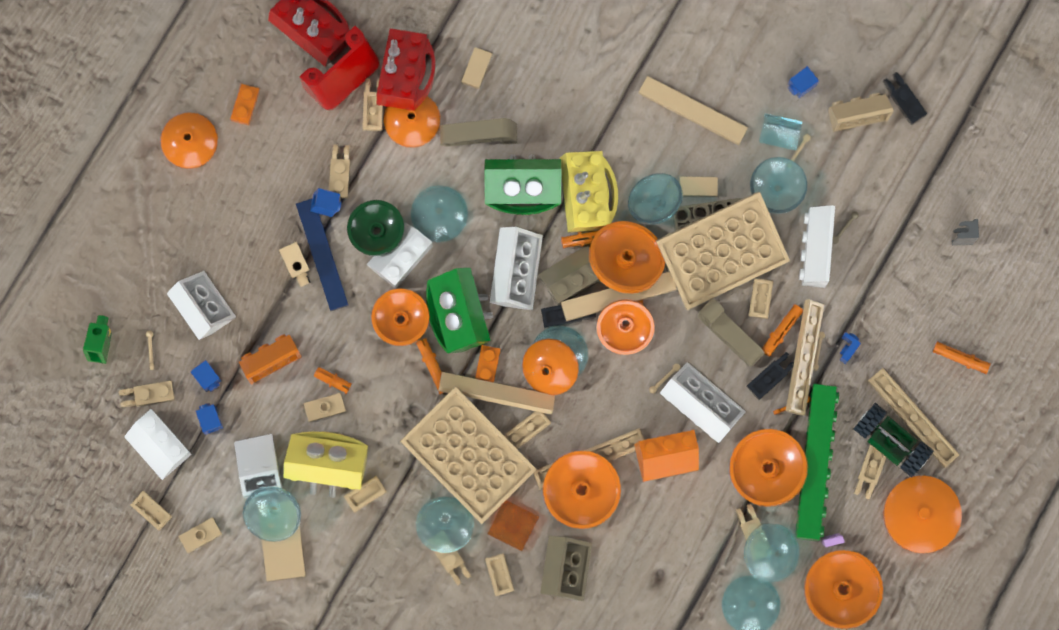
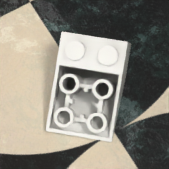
[234,434,283,499]

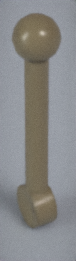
[832,212,859,244]

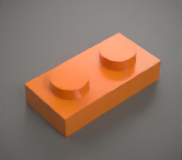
[230,84,260,126]
[475,345,501,383]

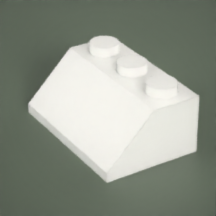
[367,222,433,289]
[167,271,236,340]
[124,409,192,480]

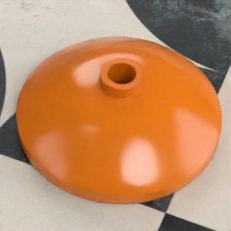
[384,96,440,148]
[161,113,218,169]
[371,289,429,346]
[597,299,654,355]
[522,339,579,395]

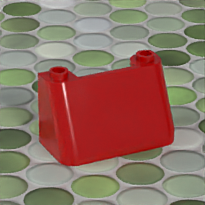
[299,25,380,110]

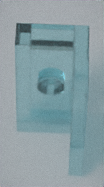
[759,114,802,150]

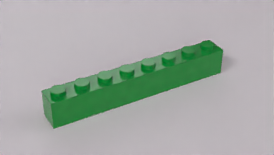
[795,384,839,542]

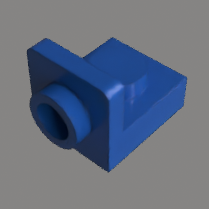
[840,332,861,364]

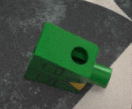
[83,315,112,364]

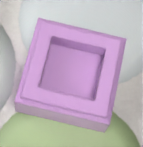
[821,533,844,547]

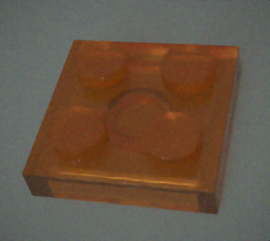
[487,500,539,552]

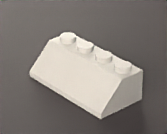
[799,205,835,288]
[490,227,543,310]
[660,362,746,443]

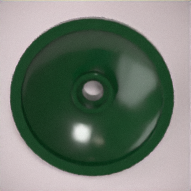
[347,200,404,256]

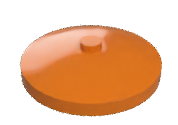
[589,221,665,293]
[730,429,808,507]
[543,451,621,529]
[883,476,962,553]
[804,550,883,629]

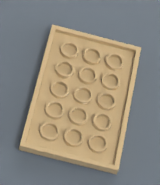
[655,192,790,310]
[400,387,537,524]

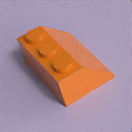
[239,334,302,385]
[634,430,699,482]

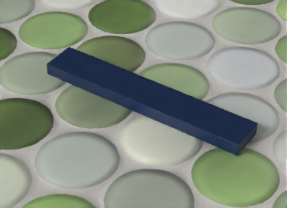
[296,199,349,312]

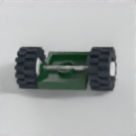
[853,402,934,478]

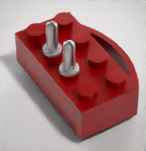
[268,0,350,67]
[376,28,435,111]

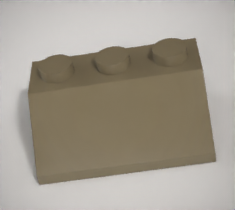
[538,245,600,306]
[540,536,592,601]

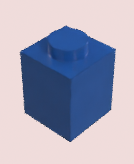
[788,66,819,98]
[310,188,341,217]
[190,360,221,392]
[196,403,223,435]

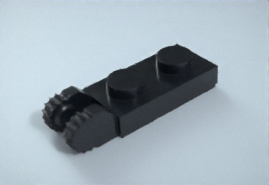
[883,72,928,125]
[541,305,597,328]
[746,352,794,400]

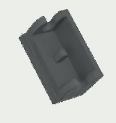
[952,219,979,246]

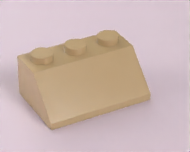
[828,93,894,132]

